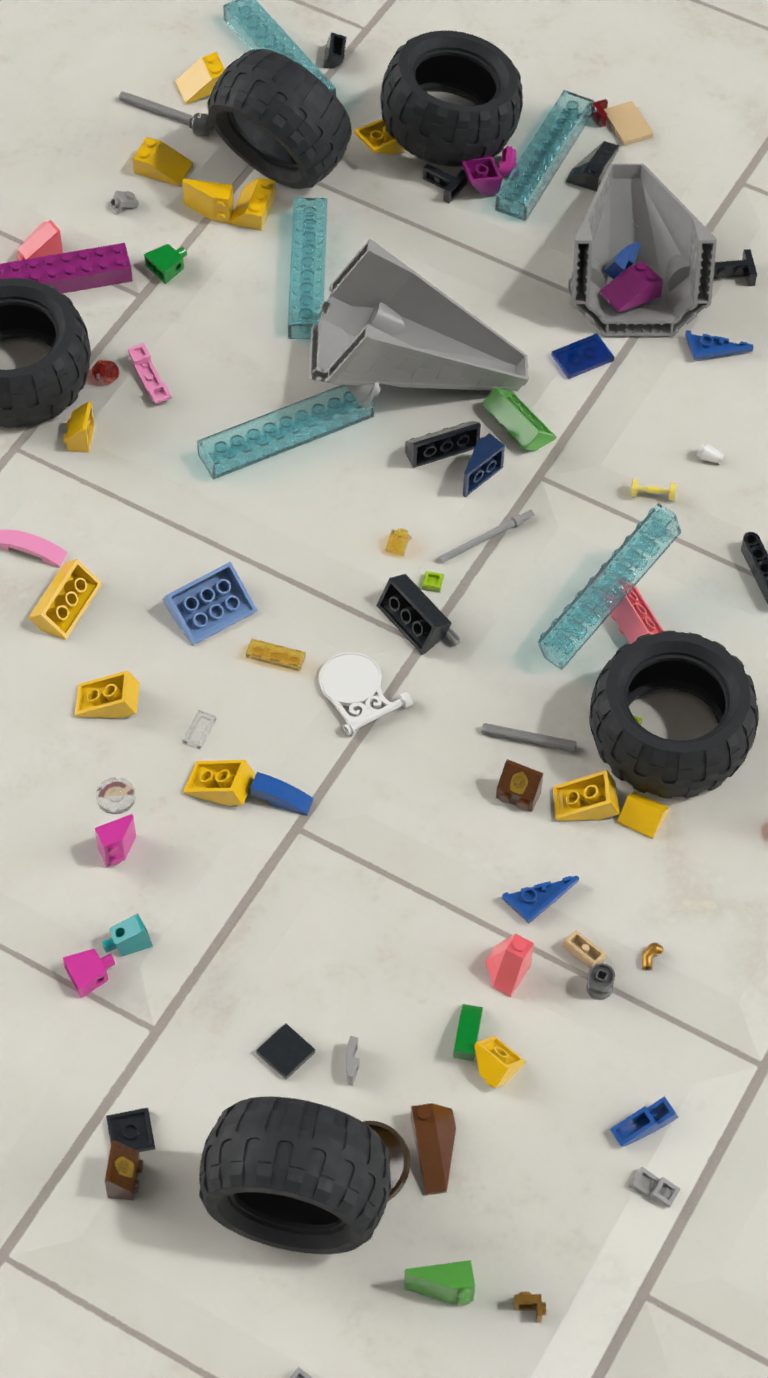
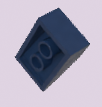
[463,433,505,497]

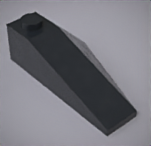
[566,141,620,192]

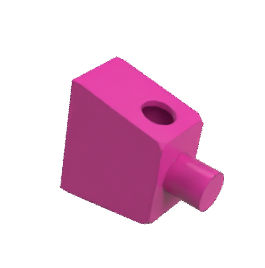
[63,949,116,998]

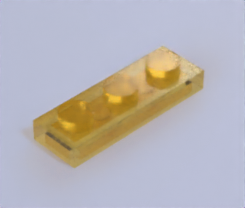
[246,639,306,671]

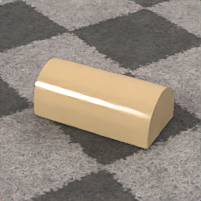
[562,930,607,969]

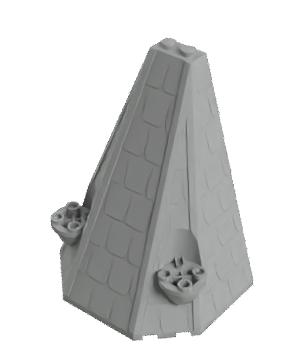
[568,164,717,336]
[309,239,529,408]

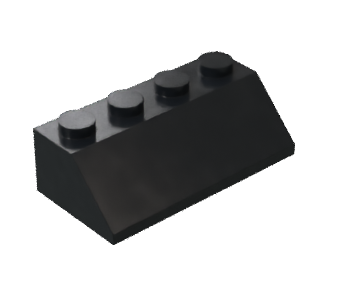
[405,421,481,468]
[376,574,452,655]

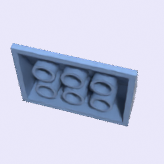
[162,562,258,645]

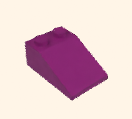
[599,262,663,312]

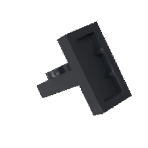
[423,164,468,204]
[713,249,757,286]

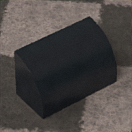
[323,32,347,69]

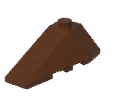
[410,1103,456,1196]

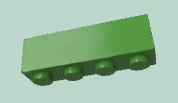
[482,387,557,451]

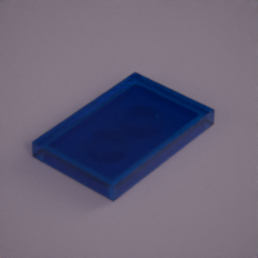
[551,333,615,379]

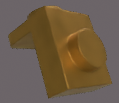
[513,1292,546,1323]

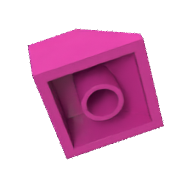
[95,814,136,867]

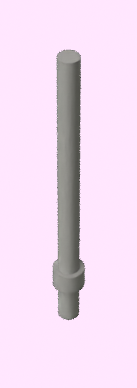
[438,510,534,563]

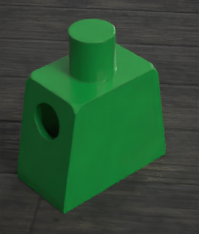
[144,244,187,284]

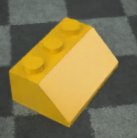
[230,178,276,231]

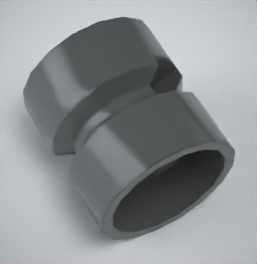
[586,963,615,1000]

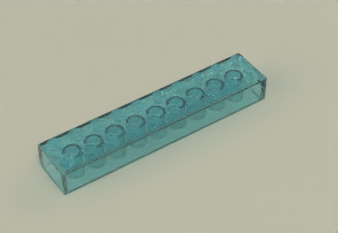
[223,0,336,96]
[495,90,594,221]
[288,197,328,339]
[197,385,374,480]
[537,503,681,670]

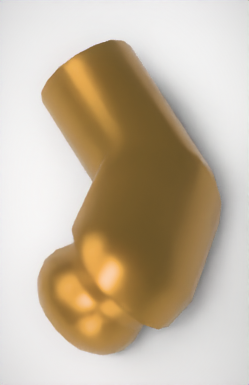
[642,942,663,971]

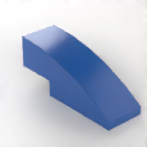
[604,242,641,279]
[250,772,313,816]
[610,1096,679,1147]

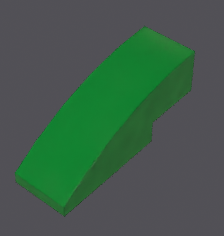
[453,1004,483,1061]

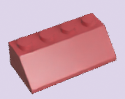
[598,578,664,644]

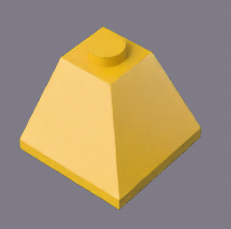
[474,1035,526,1088]

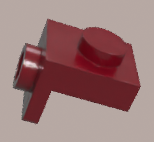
[591,99,608,128]

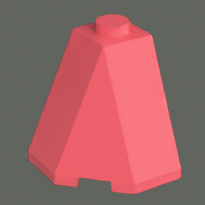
[17,220,63,261]
[485,934,534,997]

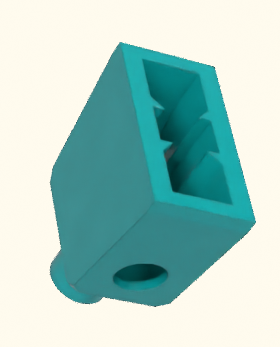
[102,914,153,956]

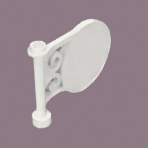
[319,652,413,735]

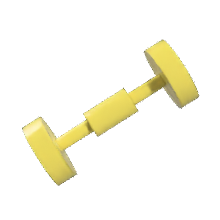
[631,479,676,501]

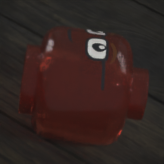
[92,359,119,384]

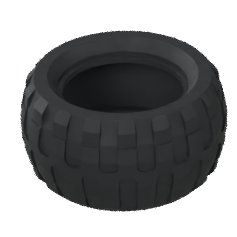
[380,30,523,167]
[207,49,352,189]
[0,278,91,428]
[589,631,759,799]
[199,1096,391,1254]

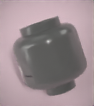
[189,113,214,136]

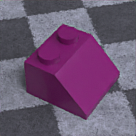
[461,156,503,195]

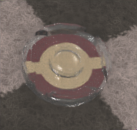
[96,777,136,814]

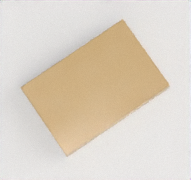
[604,101,654,146]

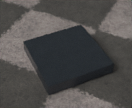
[256,1023,316,1080]
[106,1108,155,1152]

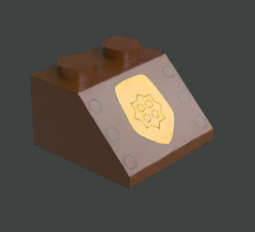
[496,759,544,812]
[105,1140,143,1201]

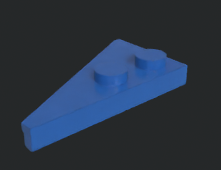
[685,330,754,360]
[502,875,579,923]

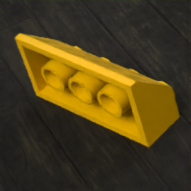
[28,559,103,640]

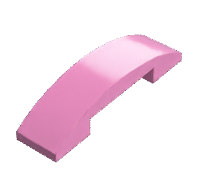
[128,343,171,404]
[0,529,67,568]

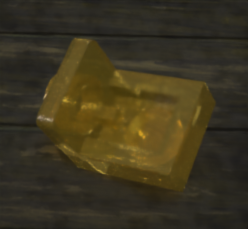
[385,528,412,556]

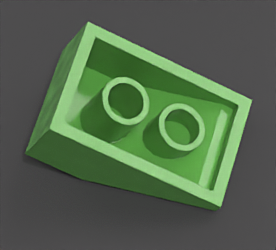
[404,1260,475,1306]

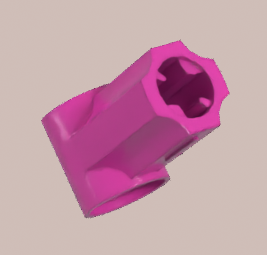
[499,146,517,177]

